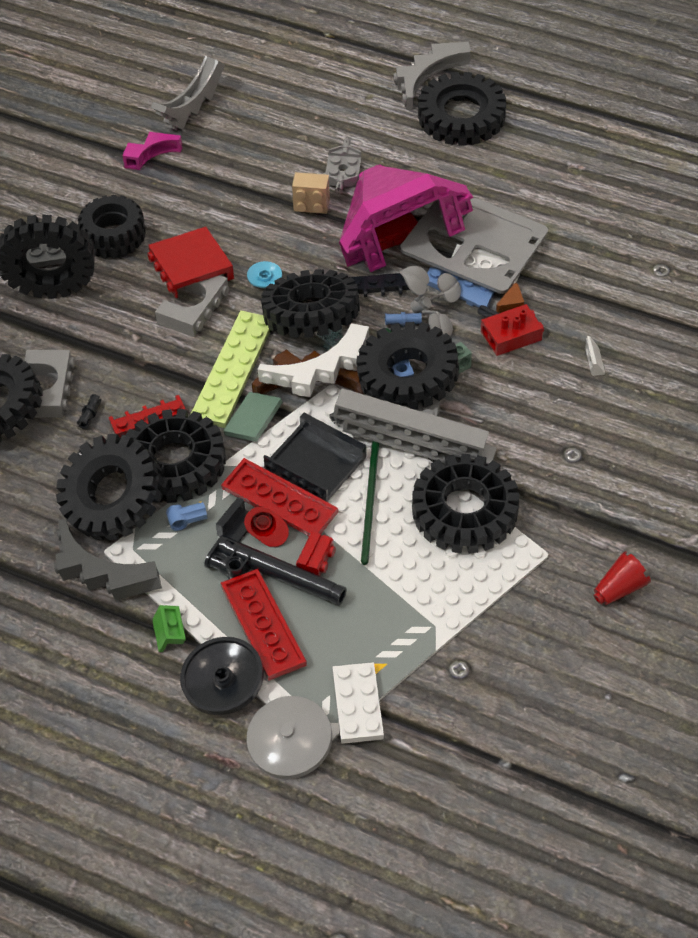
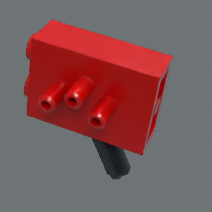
[477,304,544,356]

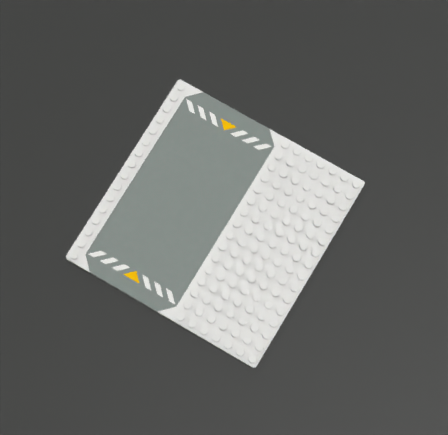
[104,384,548,741]

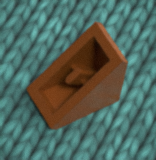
[496,283,524,313]

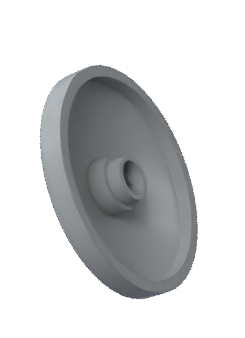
[247,696,332,779]

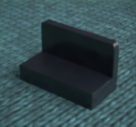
[216,497,249,542]

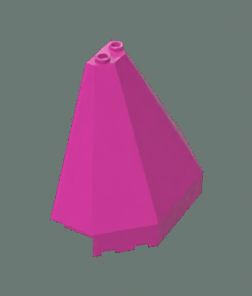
[339,165,473,273]

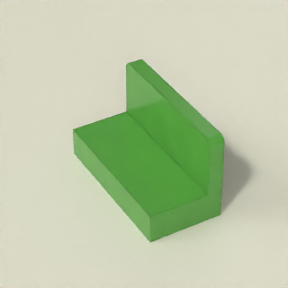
[153,605,186,652]

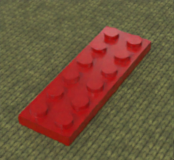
[221,458,339,536]
[221,569,307,681]

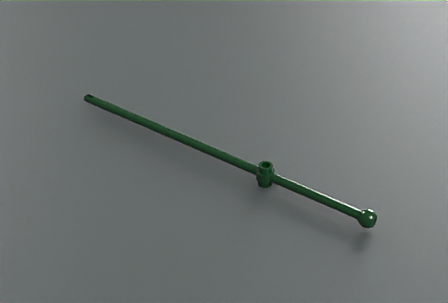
[361,328,391,565]

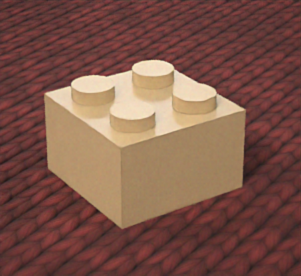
[292,172,330,214]

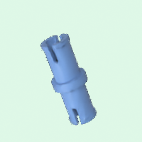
[385,312,422,326]

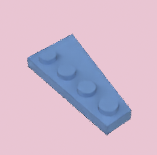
[427,267,495,307]

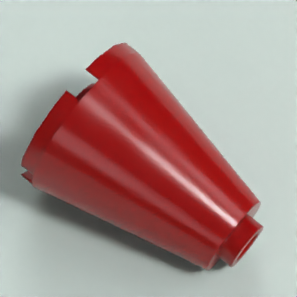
[593,551,651,605]

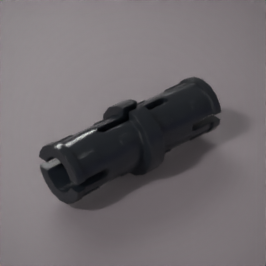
[77,394,102,429]

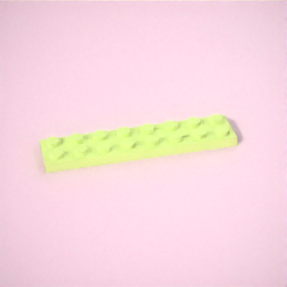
[191,311,271,428]

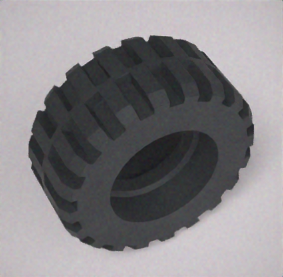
[78,195,146,259]

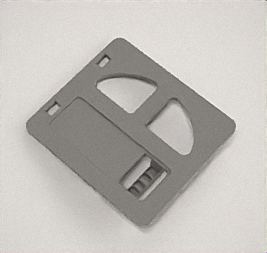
[400,197,548,294]

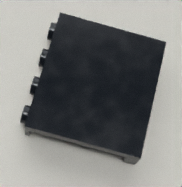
[263,412,367,502]

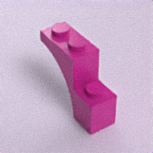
[123,132,182,170]

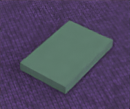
[223,392,283,442]

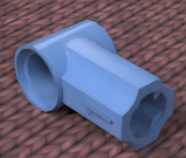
[166,502,208,531]

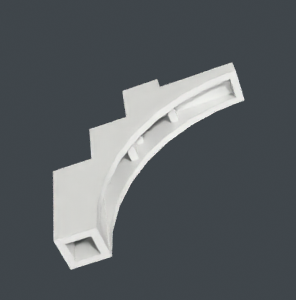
[258,323,369,397]

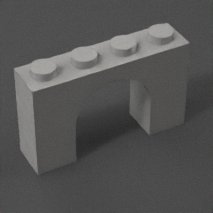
[155,275,229,337]
[25,350,75,418]

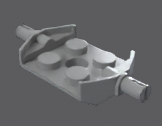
[324,139,361,194]

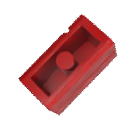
[296,531,336,576]

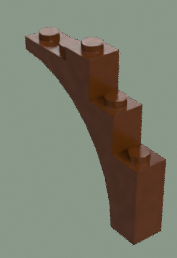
[252,349,365,395]

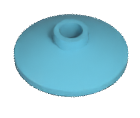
[247,261,282,288]

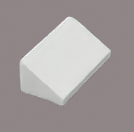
[585,336,605,376]

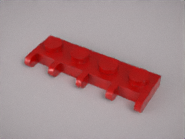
[108,395,186,438]

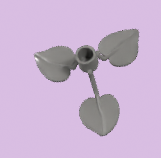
[400,266,461,336]

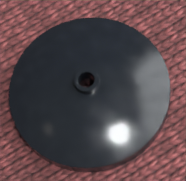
[180,637,264,715]

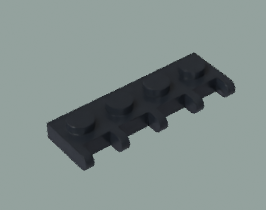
[348,273,410,297]

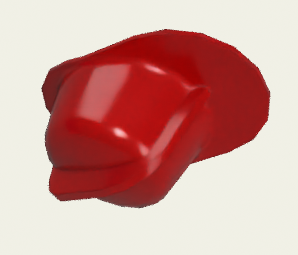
[244,507,289,547]

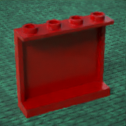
[147,227,234,298]

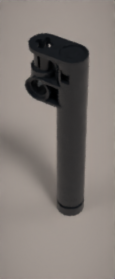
[204,535,347,606]

